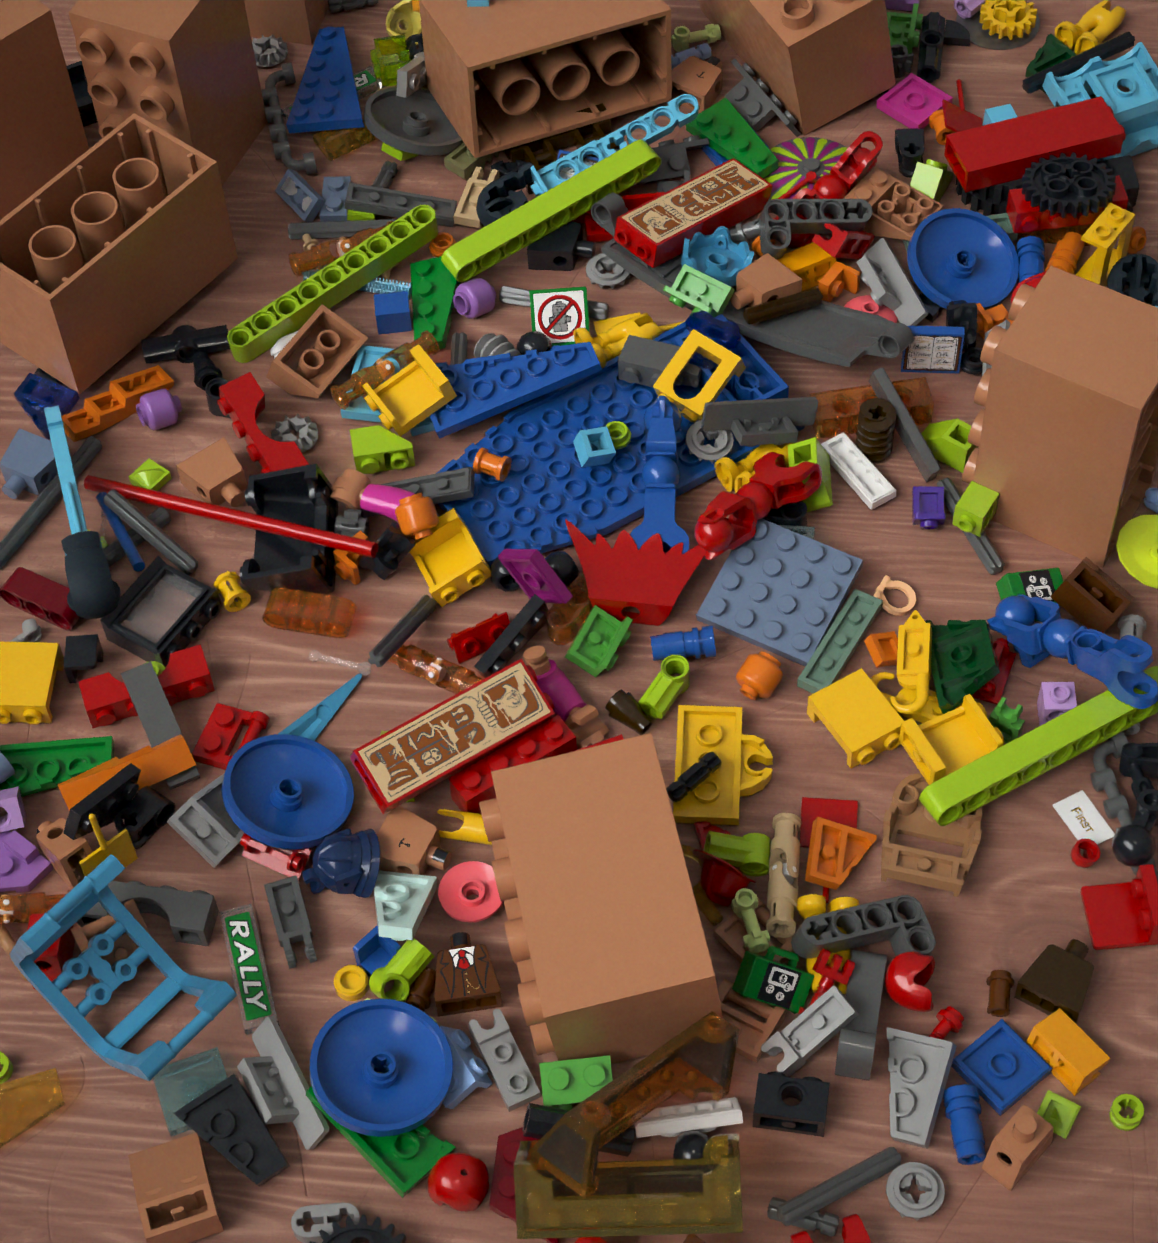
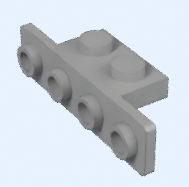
[857,238,928,326]
[237,1016,329,1150]

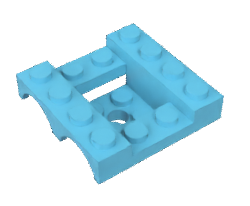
[1042,42,1158,162]

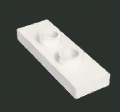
[821,432,897,510]
[632,1097,743,1138]

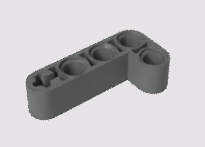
[759,199,873,260]
[791,895,936,959]
[835,950,887,1081]

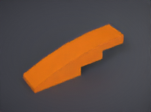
[62,365,175,442]
[57,734,196,811]

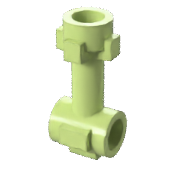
[671,24,721,52]
[731,888,770,954]

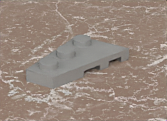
[887,1027,957,1149]

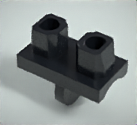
[946,300,977,352]
[359,522,415,580]

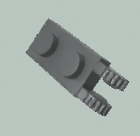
[264,876,317,969]

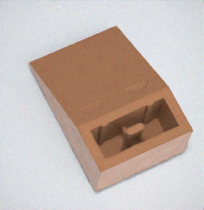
[843,167,944,241]
[128,1133,224,1243]

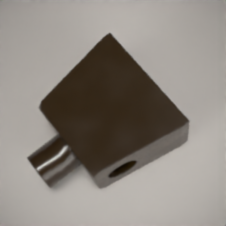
[1014,939,1094,1024]

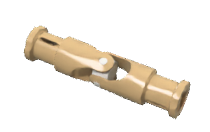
[766,813,801,938]

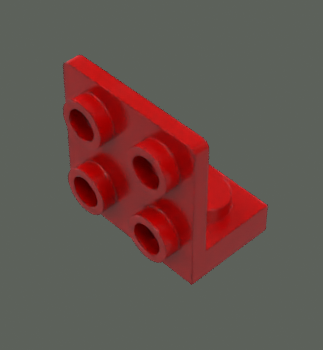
[1080,864,1158,950]

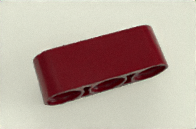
[0,567,81,631]

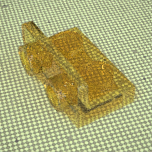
[313,119,376,161]

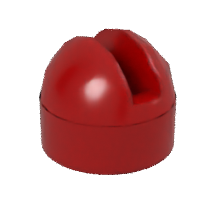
[1070,838,1101,868]

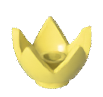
[385,0,422,45]

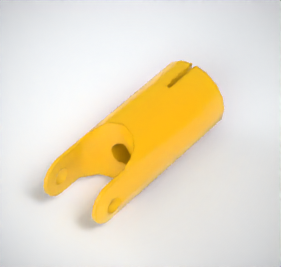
[437,809,492,845]

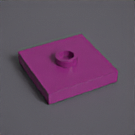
[498,549,573,604]

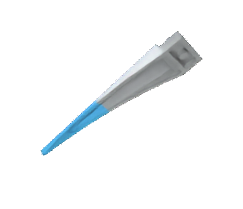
[167,673,362,868]

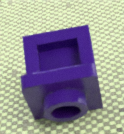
[912,486,946,529]

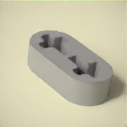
[291,1203,360,1243]

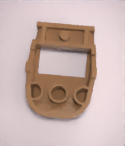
[881,773,982,897]

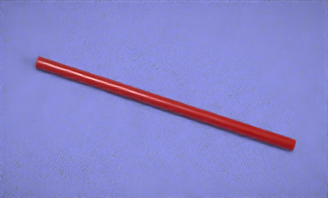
[84,475,378,558]

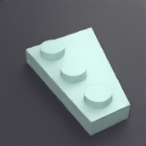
[373,870,437,941]

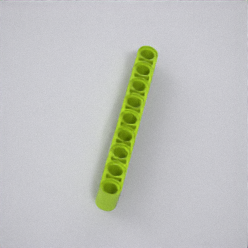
[441,139,662,282]
[227,205,438,363]
[919,666,1158,826]

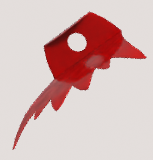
[565,519,706,626]

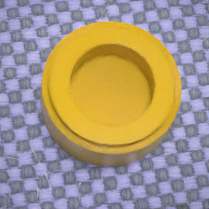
[334,965,369,1001]

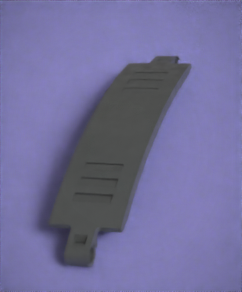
[591,193,915,367]

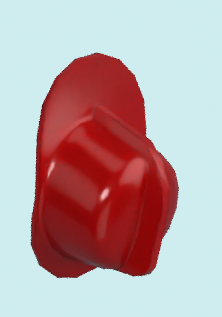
[693,849,756,906]

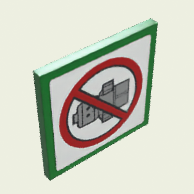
[529,286,589,346]

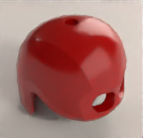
[885,951,935,1013]
[428,1152,489,1212]

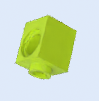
[952,481,999,537]

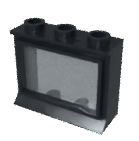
[100,555,222,668]

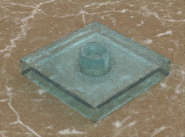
[153,1047,228,1137]

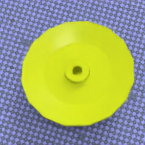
[1116,515,1158,589]

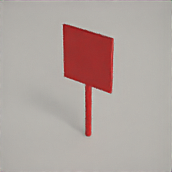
[942,79,983,132]
[800,797,858,904]

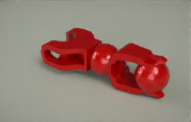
[774,131,883,248]
[694,452,822,560]

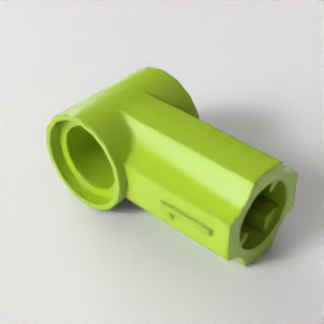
[638,655,690,720]
[703,831,771,877]
[369,938,435,1002]

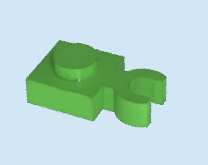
[989,697,1025,743]

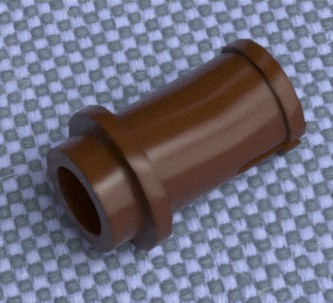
[405,967,436,1012]
[986,970,1015,1017]

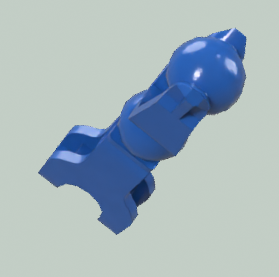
[630,396,689,554]
[987,594,1158,709]

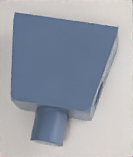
[0,428,58,499]

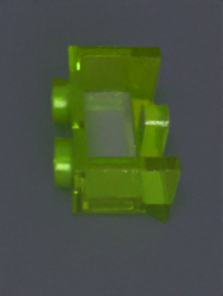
[370,35,411,87]

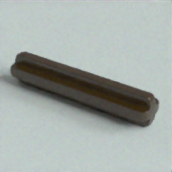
[743,288,823,325]

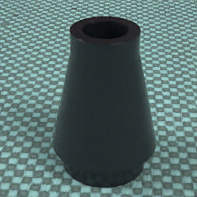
[192,352,222,391]

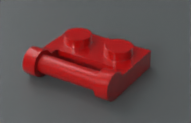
[192,703,270,770]

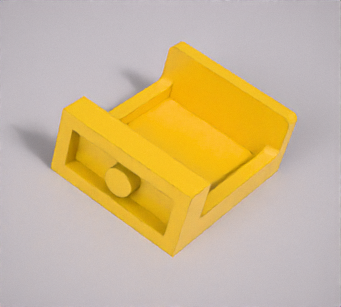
[362,344,457,437]
[409,508,491,607]
[0,641,64,725]
[807,668,904,769]
[899,694,1004,785]

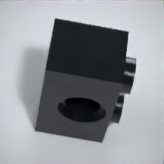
[753,1072,830,1137]

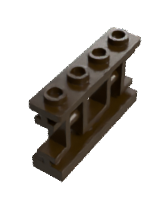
[505,103,625,195]

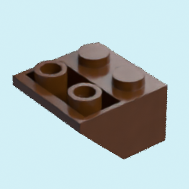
[1050,557,1134,633]

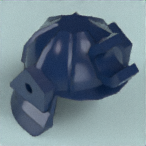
[302,829,380,898]

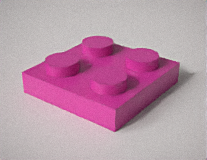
[876,73,953,128]

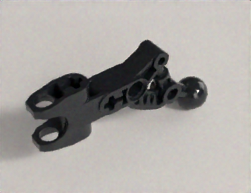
[1112,743,1158,867]

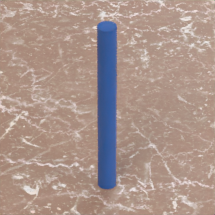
[96,492,145,572]

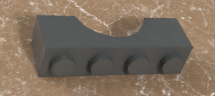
[77,880,219,946]

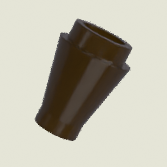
[605,689,653,735]

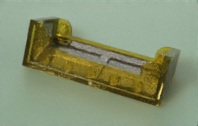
[514,1134,743,1239]

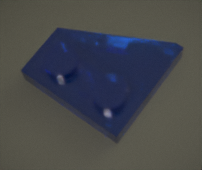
[14,373,80,440]

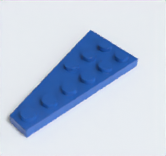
[286,26,365,133]
[430,342,602,439]

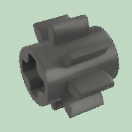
[891,44,914,78]
[335,509,369,537]

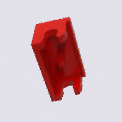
[812,223,875,260]

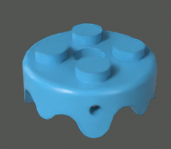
[681,226,754,287]

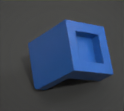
[374,291,412,335]
[353,925,401,977]

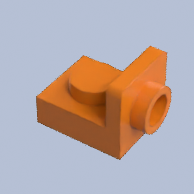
[818,261,861,302]
[976,303,1013,341]
[333,530,369,586]

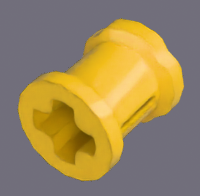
[213,571,251,612]

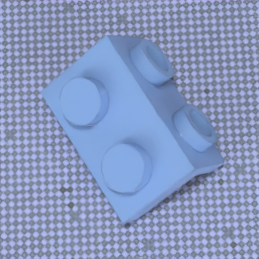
[440,1026,492,1109]

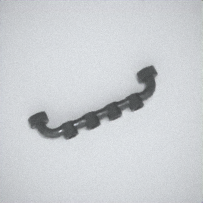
[261,62,318,175]
[1090,731,1158,881]

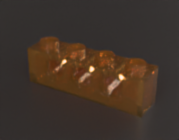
[810,377,934,439]

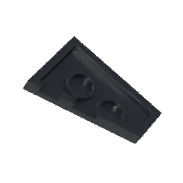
[474,594,552,678]
[63,763,141,840]
[173,1074,290,1186]

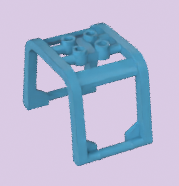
[9,854,237,1081]

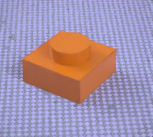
[864,631,898,668]

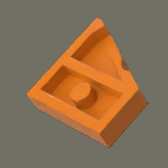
[805,817,877,890]

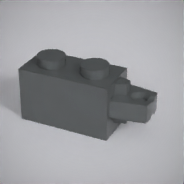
[618,335,702,392]

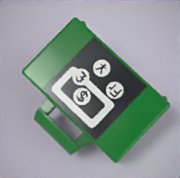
[996,568,1064,622]
[732,946,814,1014]

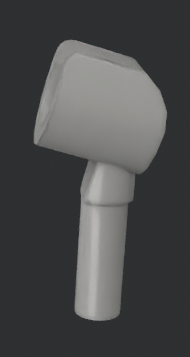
[9,619,42,642]

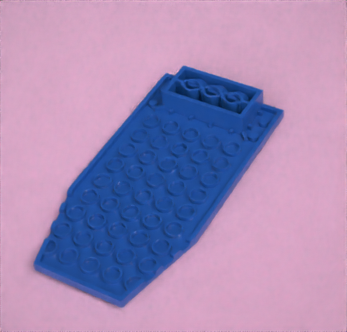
[437,314,805,567]

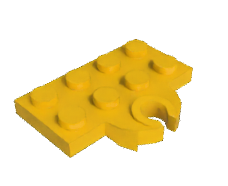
[673,705,773,825]

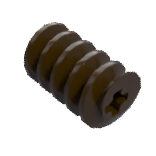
[856,398,897,463]

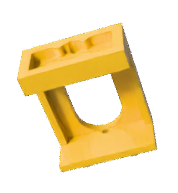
[1076,203,1136,287]
[653,329,746,423]

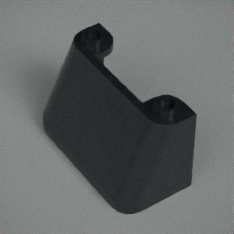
[239,464,339,595]

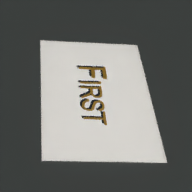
[1052,790,1115,845]

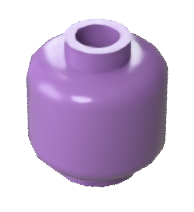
[453,278,496,319]
[136,388,182,430]

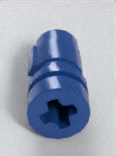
[1016,236,1045,283]
[650,625,716,661]
[943,1084,986,1165]

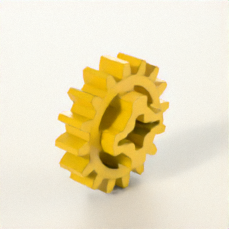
[979,0,1037,40]

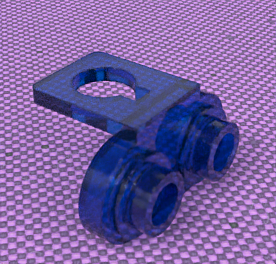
[685,311,741,370]

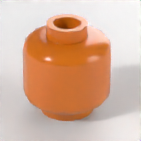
[395,492,439,540]
[736,651,783,700]

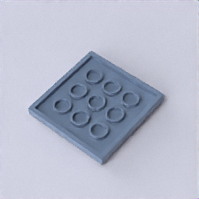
[696,519,863,666]

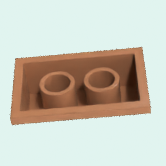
[267,304,368,398]

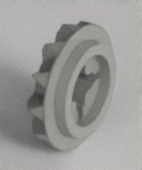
[252,34,288,67]
[586,253,630,289]
[271,413,319,453]
[685,420,734,463]
[886,1162,945,1221]

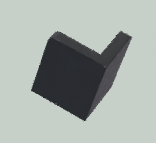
[64,634,104,683]

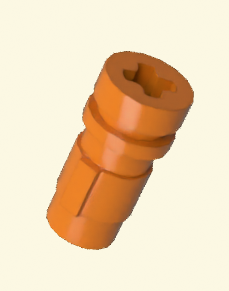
[1044,232,1085,274]

